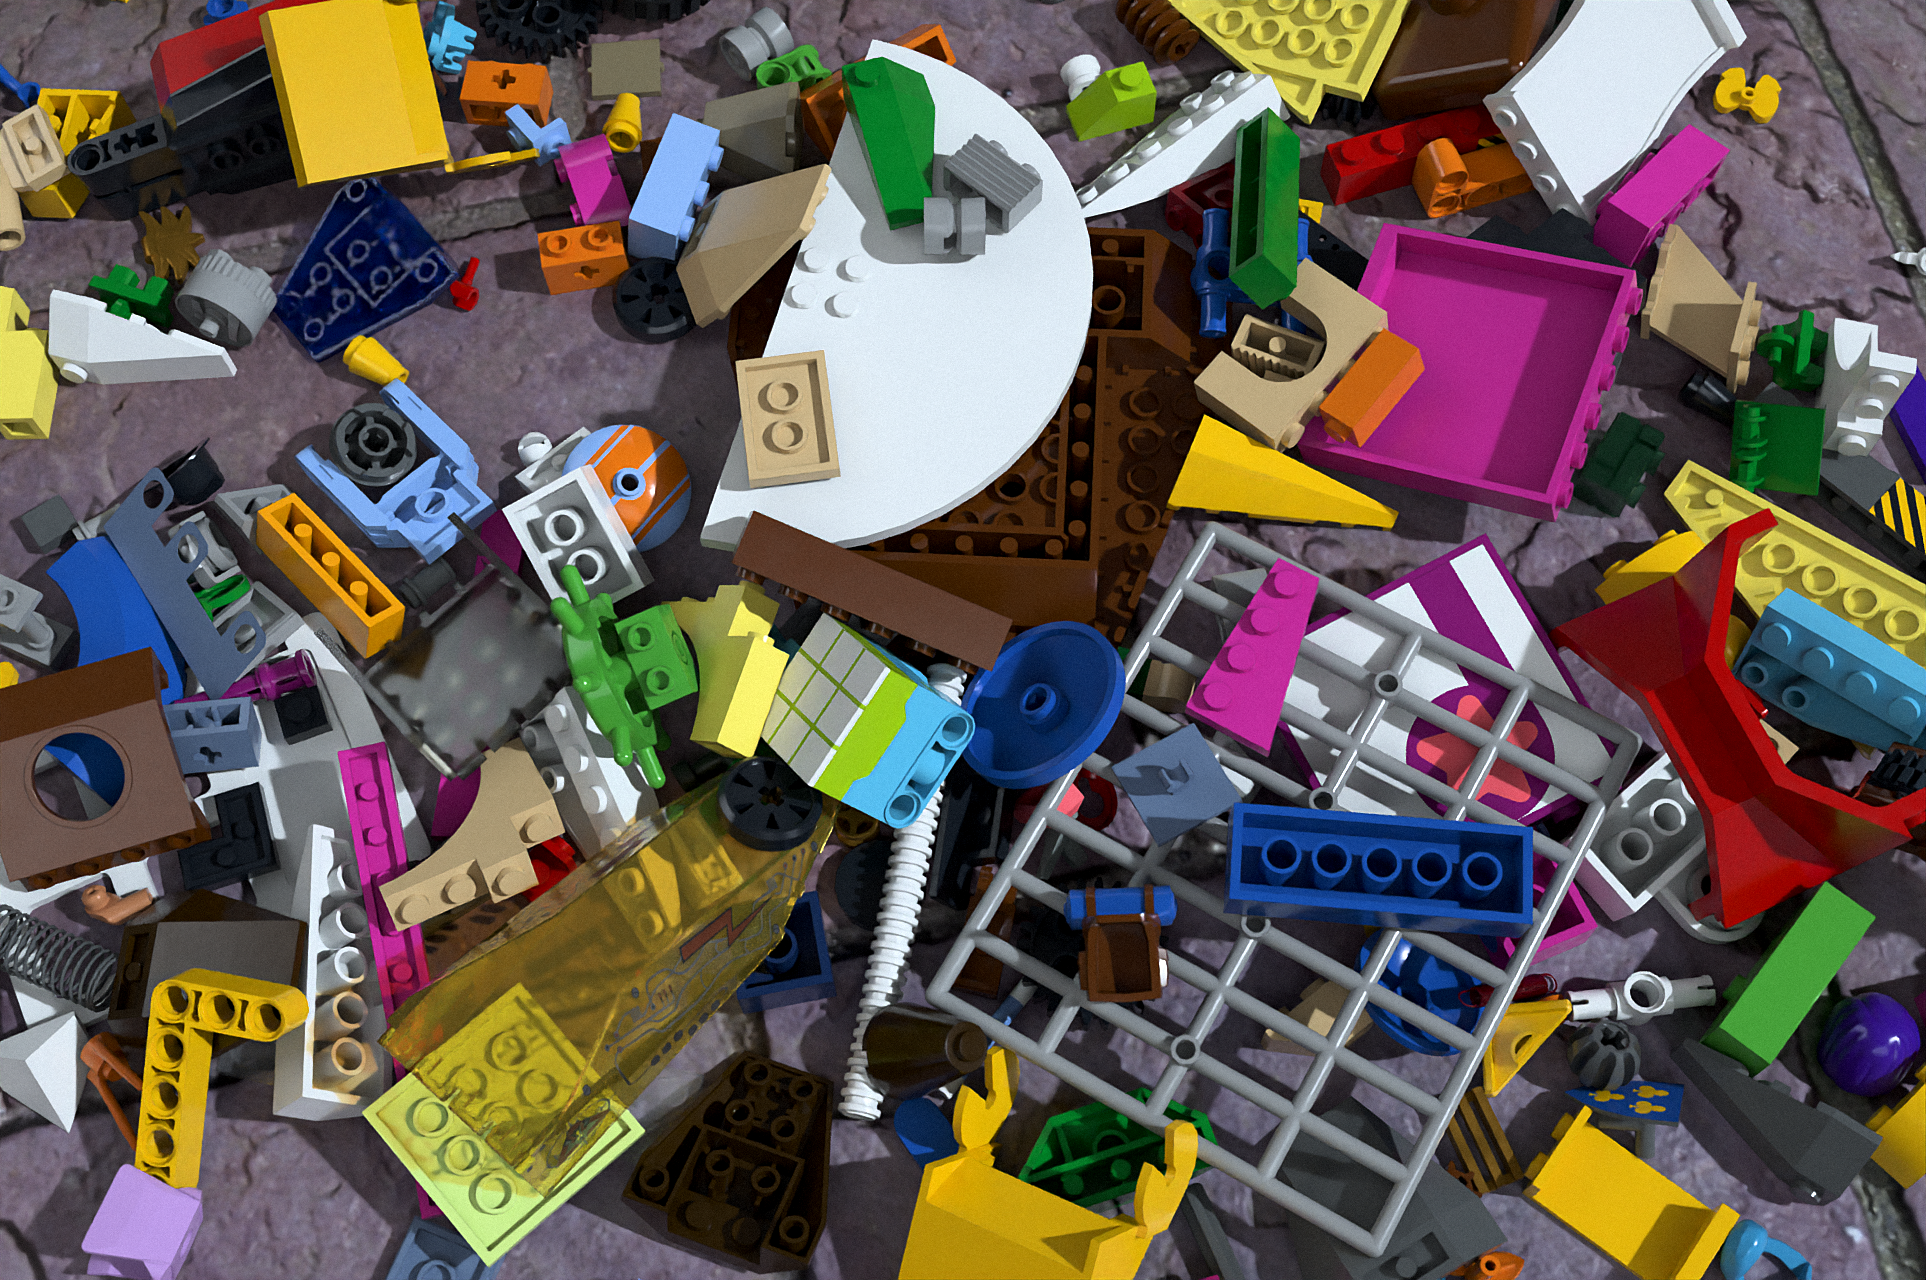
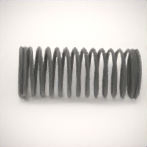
[0,904,119,1013]

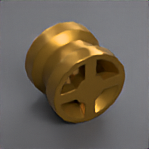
[833,801,880,849]

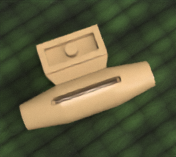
[0,104,71,251]

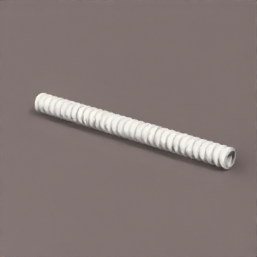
[838,663,967,1121]

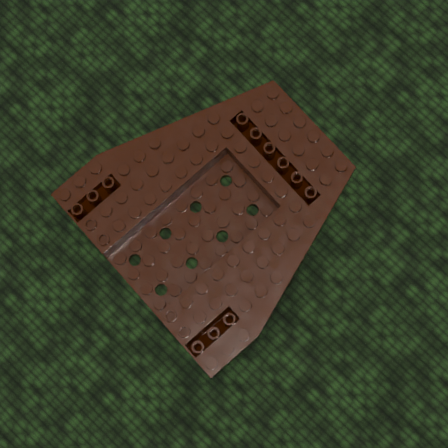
[727,227,1233,701]

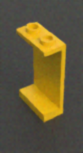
[1522,1105,1741,1280]

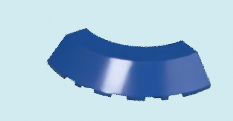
[44,535,187,807]

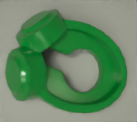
[193,574,250,621]

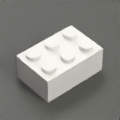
[502,464,655,607]

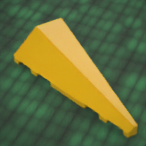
[1166,414,1399,532]

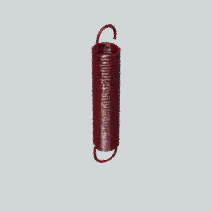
[1458,973,1558,1008]

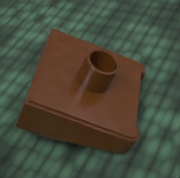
[1372,0,1560,120]

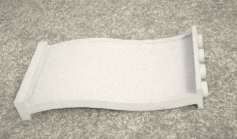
[1482,0,1747,227]

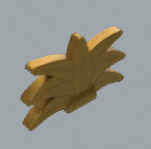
[139,206,205,285]

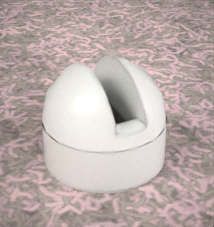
[518,432,553,467]

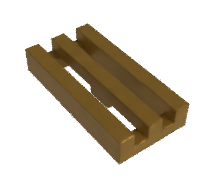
[1446,1085,1525,1195]

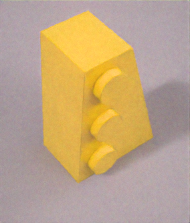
[17,88,137,218]

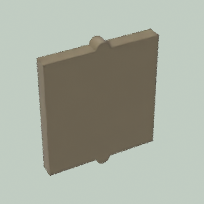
[588,39,665,101]

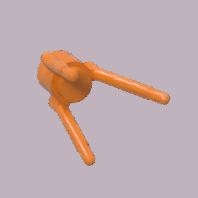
[80,1031,143,1152]

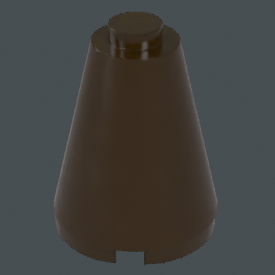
[862,1002,988,1100]

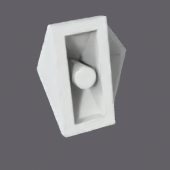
[0,1010,91,1133]

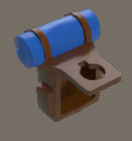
[1063,883,1178,1002]

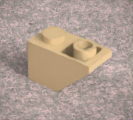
[1260,977,1374,1057]

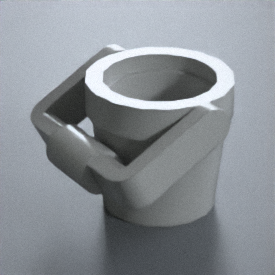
[168,511,241,589]

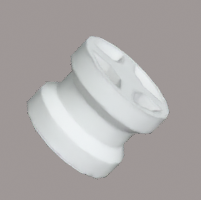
[1061,55,1101,101]

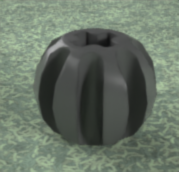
[1566,1017,1642,1091]

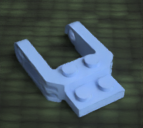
[294,378,497,565]

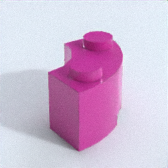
[554,133,632,227]

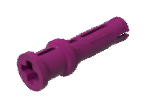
[174,649,317,704]

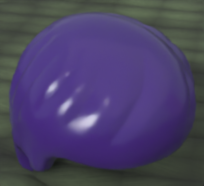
[1816,992,1920,1097]

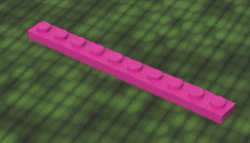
[337,741,445,1220]

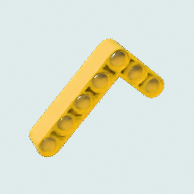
[134,968,309,1189]

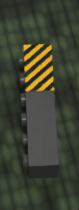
[1728,382,1926,583]

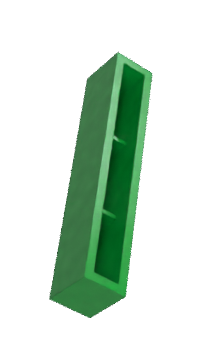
[1229,107,1300,310]

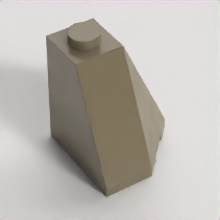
[697,82,805,182]

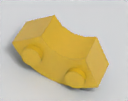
[1594,530,1706,605]
[1865,1062,1926,1189]

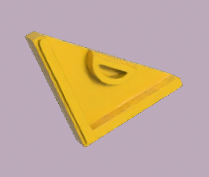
[1482,999,1572,1098]

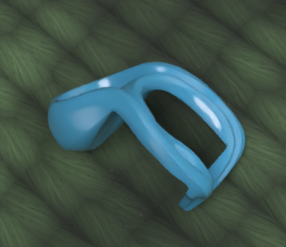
[1720,1219,1812,1280]

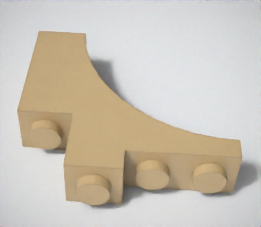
[379,737,565,932]

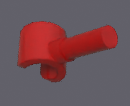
[450,257,480,311]

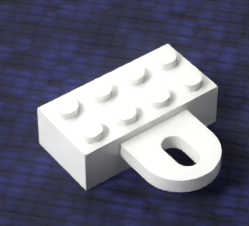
[1558,749,1765,944]

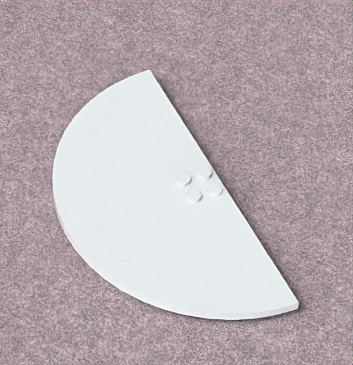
[700,39,1093,551]

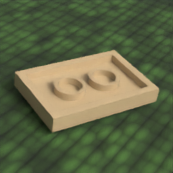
[735,350,841,488]

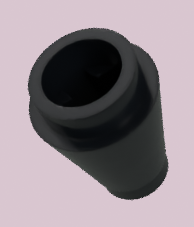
[1677,368,1739,427]

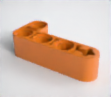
[1411,138,1536,218]

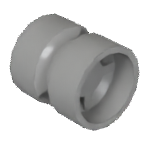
[719,7,794,81]
[924,197,986,255]

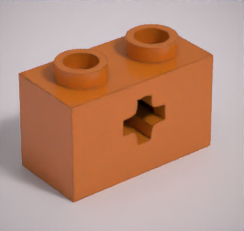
[459,60,553,129]
[537,220,630,295]

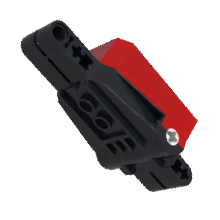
[67,0,446,220]

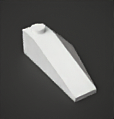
[48,289,237,385]

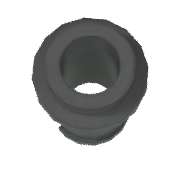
[398,556,457,609]

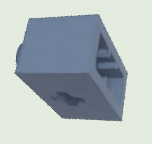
[163,696,262,774]

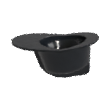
[127,437,225,505]

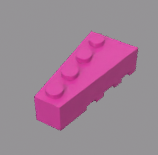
[1593,124,1730,267]

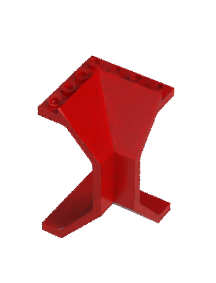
[1547,508,1926,930]

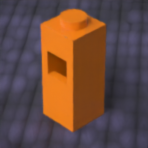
[1318,328,1425,448]

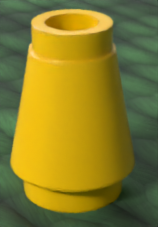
[602,93,642,153]
[343,335,409,386]

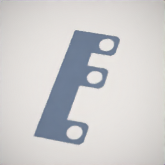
[103,467,266,700]

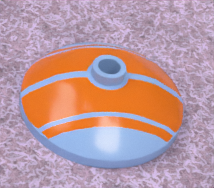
[561,425,691,553]

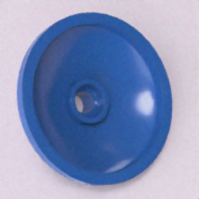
[1354,928,1485,1056]

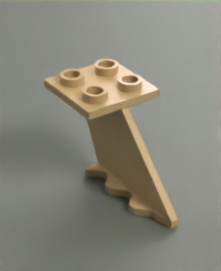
[1640,224,1763,395]

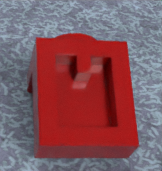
[519,836,580,910]

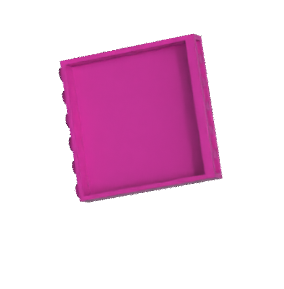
[1297,223,1643,523]

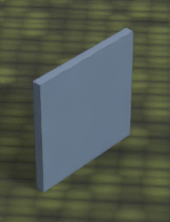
[1111,723,1242,847]

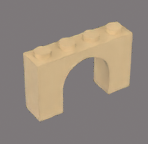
[1194,258,1389,453]

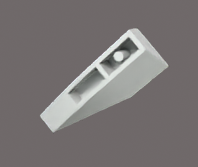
[1075,70,1290,218]
[517,686,683,955]

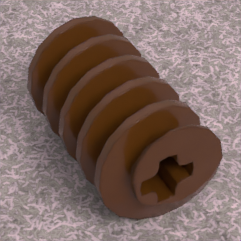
[1115,0,1200,66]

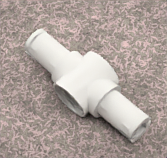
[1564,971,1716,1026]

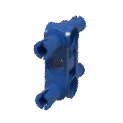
[1190,208,1314,338]

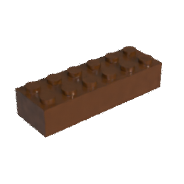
[729,510,1013,675]

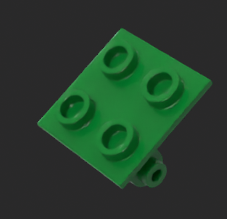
[1729,400,1826,496]

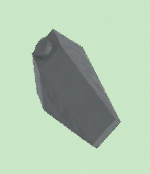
[1669,1037,1883,1206]

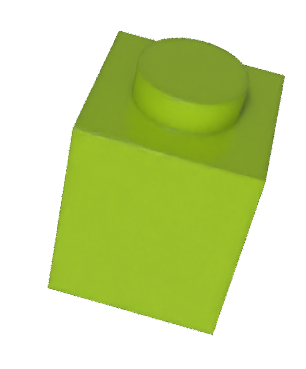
[1066,61,1157,142]

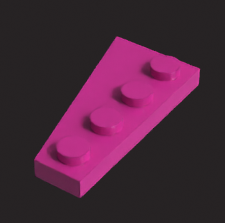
[1185,558,1320,757]

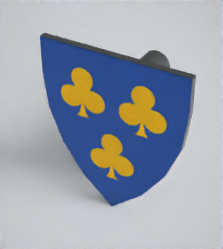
[1564,1081,1684,1159]

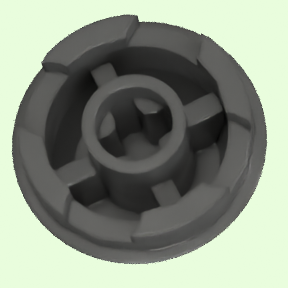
[329,403,417,486]

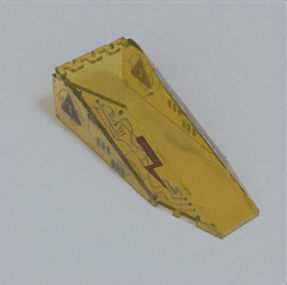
[377,746,843,1198]

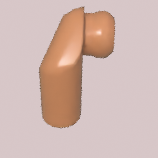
[81,885,155,926]

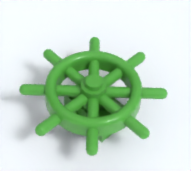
[550,564,700,789]

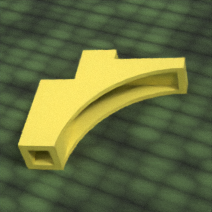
[0,286,60,440]
[661,580,789,759]

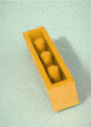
[256,493,405,659]

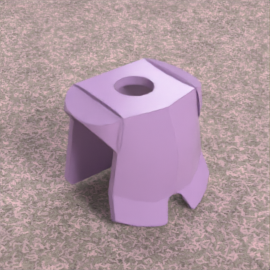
[81,1164,203,1280]

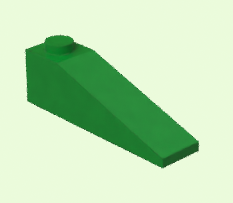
[841,56,935,231]

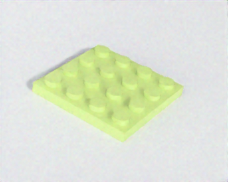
[361,983,645,1268]

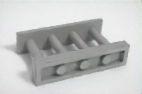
[0,574,80,673]

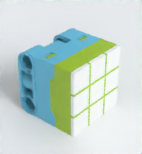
[761,613,975,829]

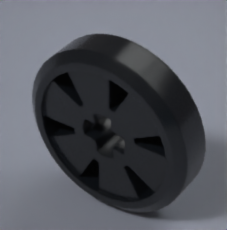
[612,257,697,343]
[715,755,823,852]

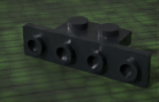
[929,754,1017,911]

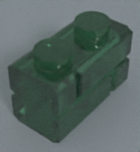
[1573,412,1666,518]

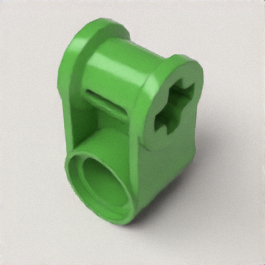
[756,44,833,92]

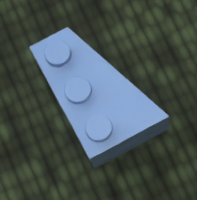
[628,113,724,260]

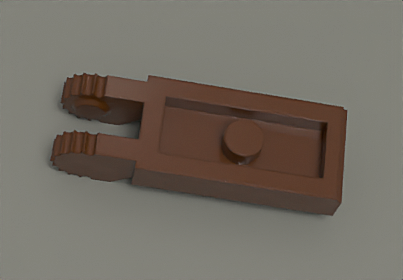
[950,865,1018,1000]

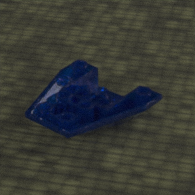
[272,177,461,363]

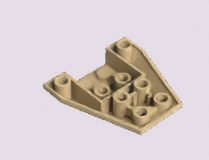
[676,163,832,328]

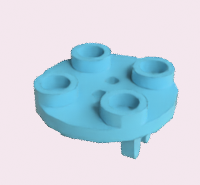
[423,0,477,74]

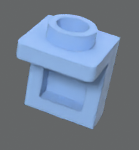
[505,104,571,166]

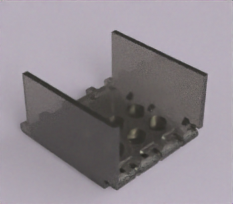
[314,512,573,782]

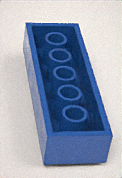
[1223,802,1533,938]

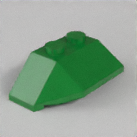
[1018,1087,1218,1214]

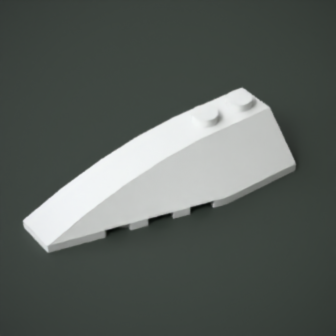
[273,824,393,1121]

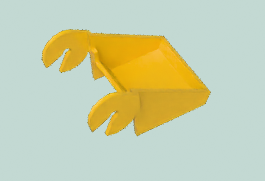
[258,0,540,188]
[898,1045,1198,1280]

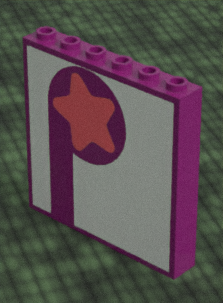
[1275,533,1629,832]

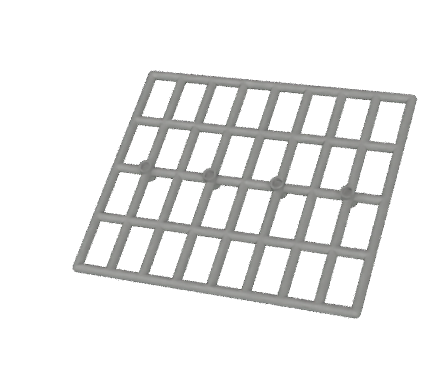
[925,521,1642,1258]

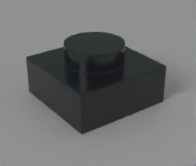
[273,685,333,746]

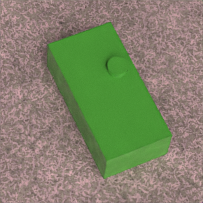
[1698,881,1876,1078]

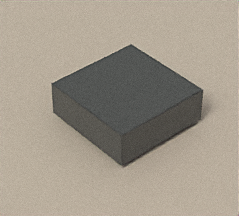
[20,494,79,554]

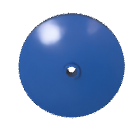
[961,621,1126,789]

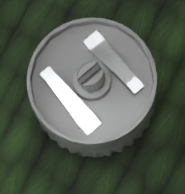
[175,249,277,347]

